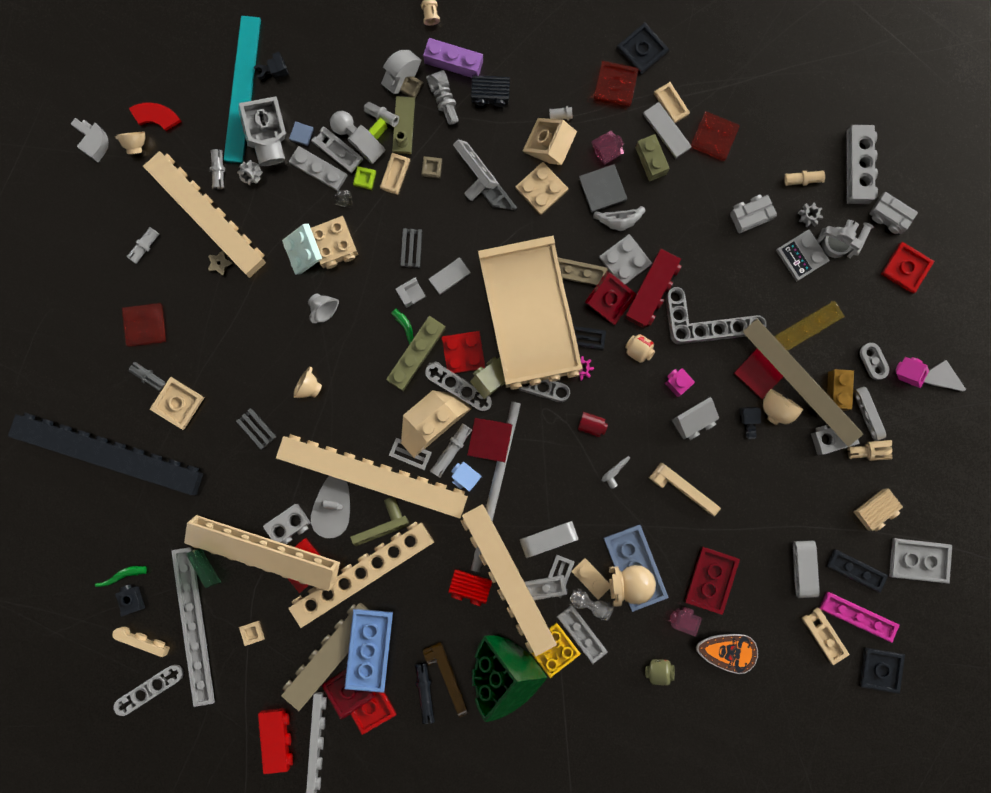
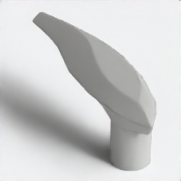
[602,456,630,489]

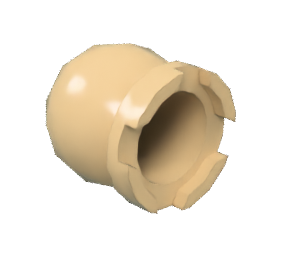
[609,565,656,606]

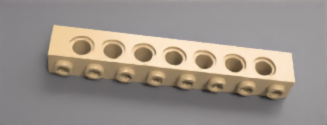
[289,522,434,628]

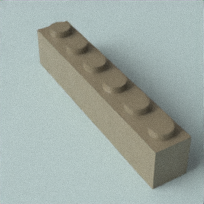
[281,603,369,711]

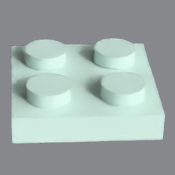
[282,224,322,275]

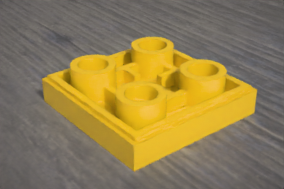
[531,622,581,678]

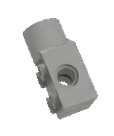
[238,96,286,166]

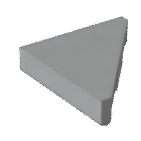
[924,360,966,392]

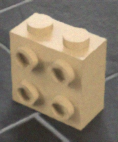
[311,216,358,269]

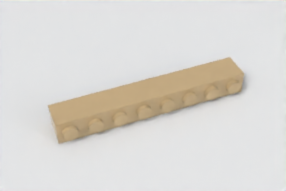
[143,151,266,278]
[461,504,557,656]
[184,515,340,591]

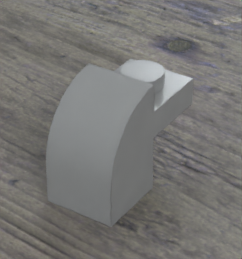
[381,50,422,94]
[71,118,109,162]

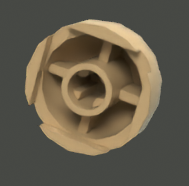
[763,389,803,425]

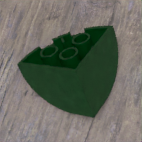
[472,635,548,722]

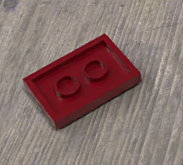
[685,547,740,615]

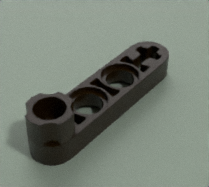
[422,642,469,718]

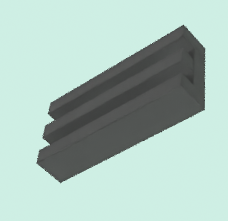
[401,228,422,268]
[236,408,277,450]

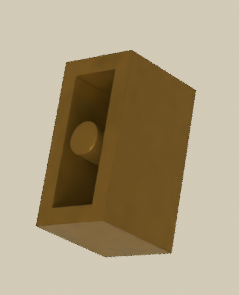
[827,369,854,411]

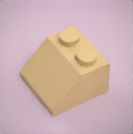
[523,118,577,165]

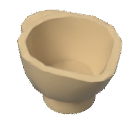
[115,132,145,154]
[294,366,322,398]

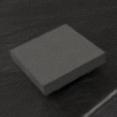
[579,164,627,213]

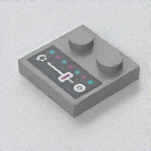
[776,230,830,282]

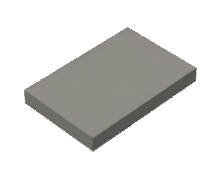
[889,538,952,583]

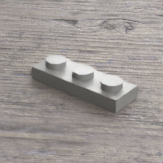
[289,146,347,191]

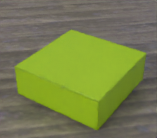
[369,118,387,140]
[353,166,376,190]

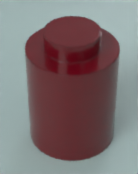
[578,412,608,437]

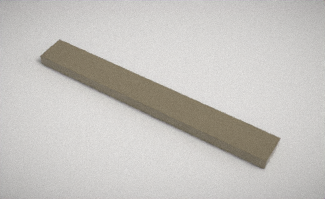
[742,319,863,447]

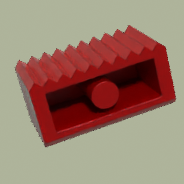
[448,569,492,606]

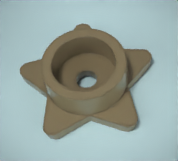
[208,251,232,275]

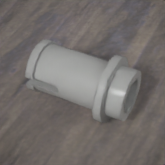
[549,106,573,121]

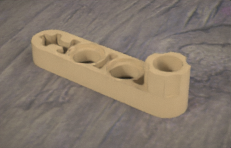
[649,463,721,516]

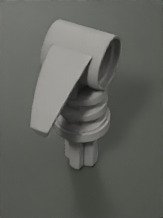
[426,70,458,125]

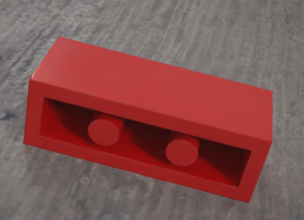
[258,708,293,774]

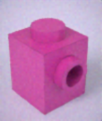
[896,357,929,388]
[665,368,695,397]

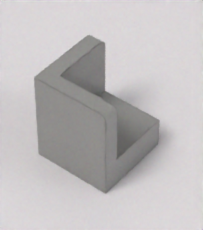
[396,278,425,308]

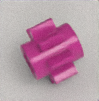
[579,356,594,381]

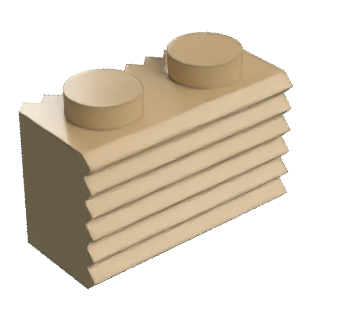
[854,489,903,531]

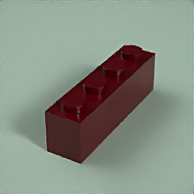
[624,249,682,329]

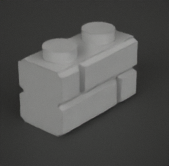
[869,192,918,234]
[730,195,777,234]

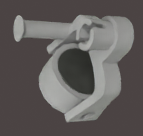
[817,220,874,258]

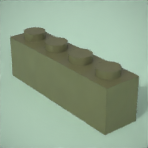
[386,316,446,391]

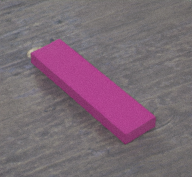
[819,592,900,643]

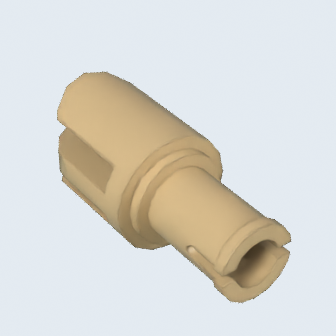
[848,440,892,461]

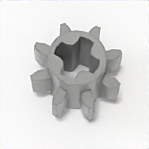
[237,160,263,185]
[798,203,823,227]

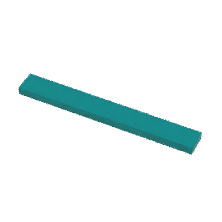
[224,16,261,164]

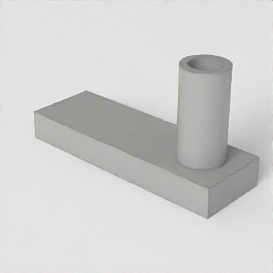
[453,140,499,201]

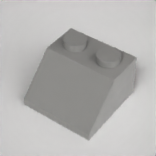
[672,397,719,440]

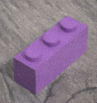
[423,38,483,78]

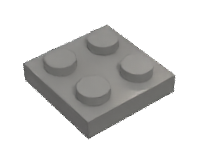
[599,234,652,285]

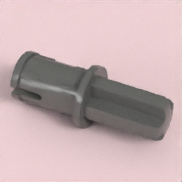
[129,362,166,391]

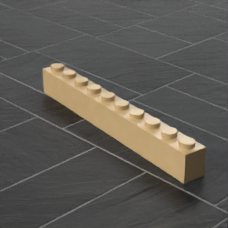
[276,434,468,519]

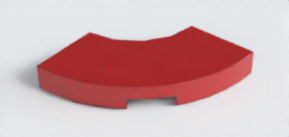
[129,103,182,131]

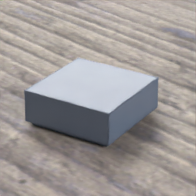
[289,121,314,146]

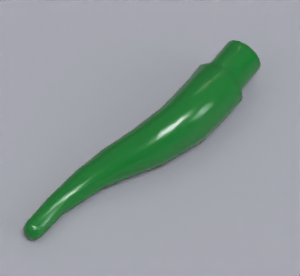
[391,308,414,344]
[95,566,147,587]

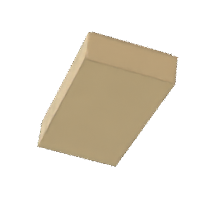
[654,82,690,123]
[380,153,410,195]

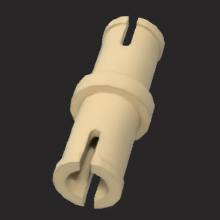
[785,170,825,186]

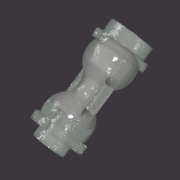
[569,589,614,621]

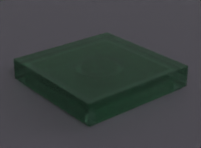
[186,549,221,588]

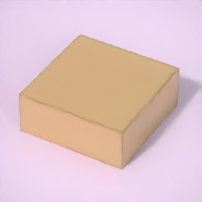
[239,621,265,646]

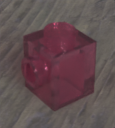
[592,131,624,164]
[669,606,702,637]

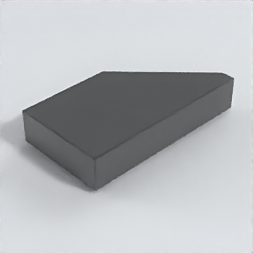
[481,184,517,211]

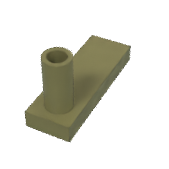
[392,96,415,154]
[351,497,410,546]

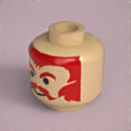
[625,334,655,363]

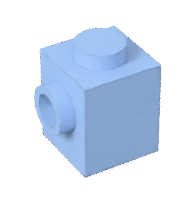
[451,462,482,491]

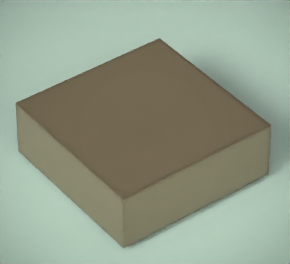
[400,76,424,98]
[421,156,442,178]

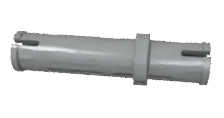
[430,423,472,478]

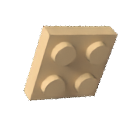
[515,162,568,215]
[150,377,205,430]

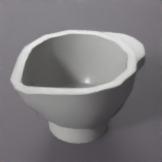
[308,294,339,323]

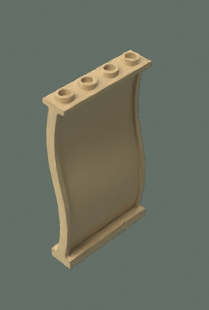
[478,236,583,390]

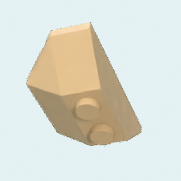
[401,390,472,458]

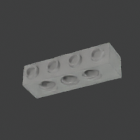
[846,125,878,204]

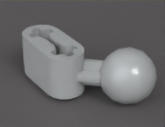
[330,111,385,164]

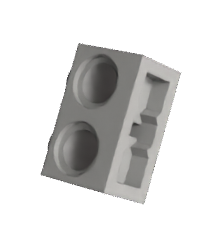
[811,421,860,455]
[263,504,311,544]

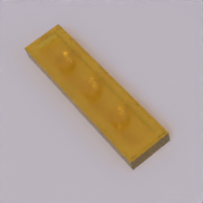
[774,301,845,351]

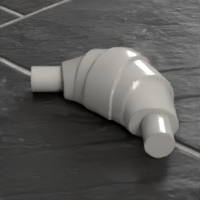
[593,206,645,231]

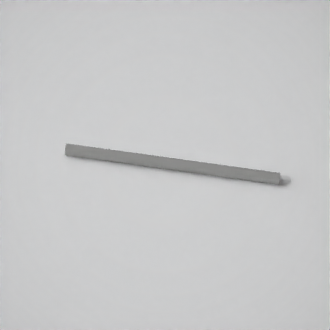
[471,402,521,572]

